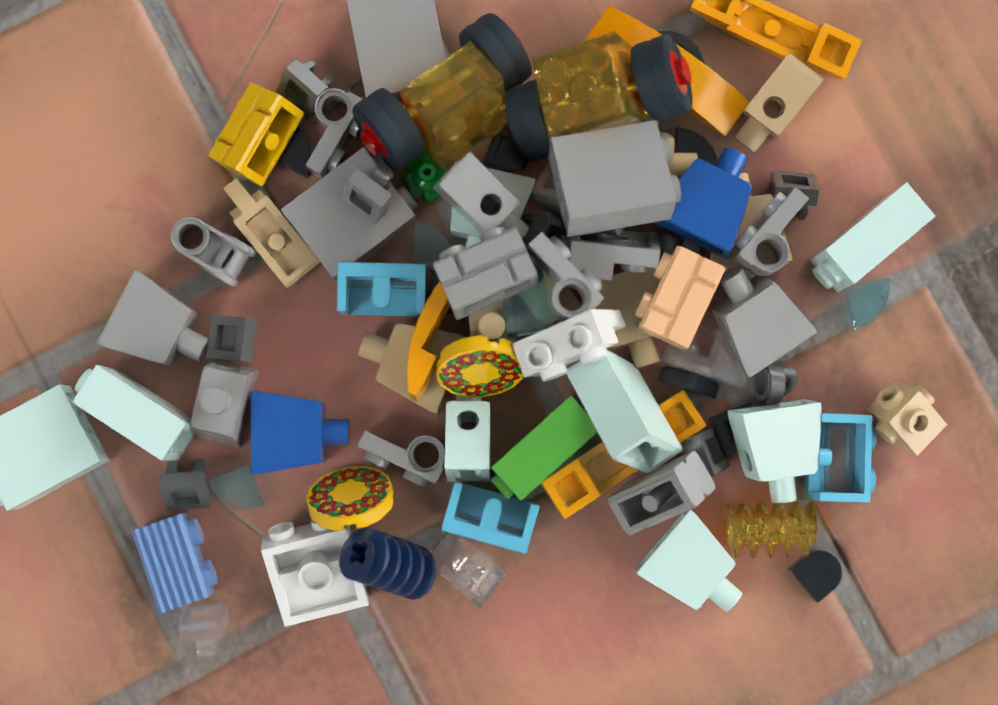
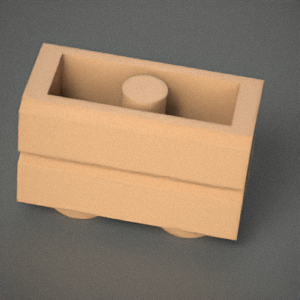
[634,246,726,350]

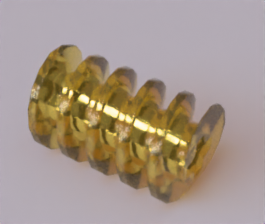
[723,502,817,559]

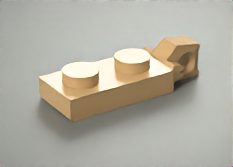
[223,178,321,289]

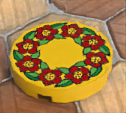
[435,336,524,397]
[306,466,394,531]

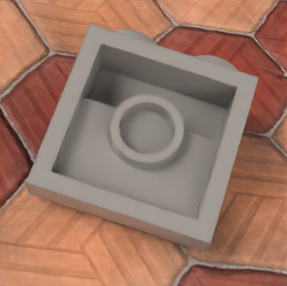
[561,229,661,284]

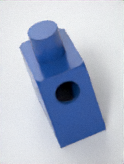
[654,147,752,260]
[251,391,350,474]

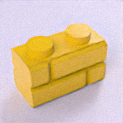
[208,82,305,187]

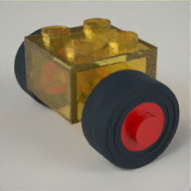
[352,13,532,171]
[505,31,693,161]

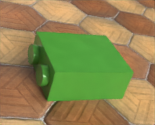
[491,396,598,501]

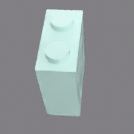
[810,182,935,292]
[566,349,683,474]
[72,365,196,461]
[0,384,110,511]

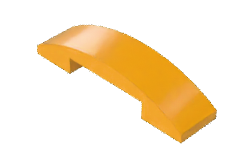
[690,0,862,80]
[584,6,749,138]
[407,281,450,402]
[540,390,707,519]

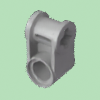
[171,217,257,288]

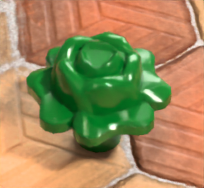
[402,150,450,202]

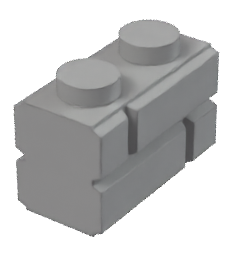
[433,227,539,320]
[608,451,716,536]

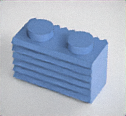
[132,512,218,614]

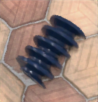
[339,527,436,600]

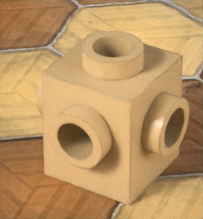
[866,379,947,456]

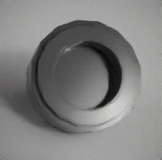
[753,361,798,404]

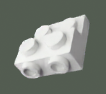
[512,309,626,382]
[261,520,369,627]

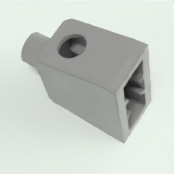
[432,152,529,238]
[712,266,817,378]
[97,270,209,367]
[190,360,259,448]

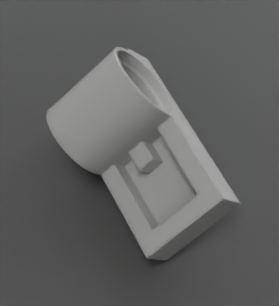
[305,88,363,179]
[733,187,809,276]
[526,232,604,321]
[358,430,445,488]

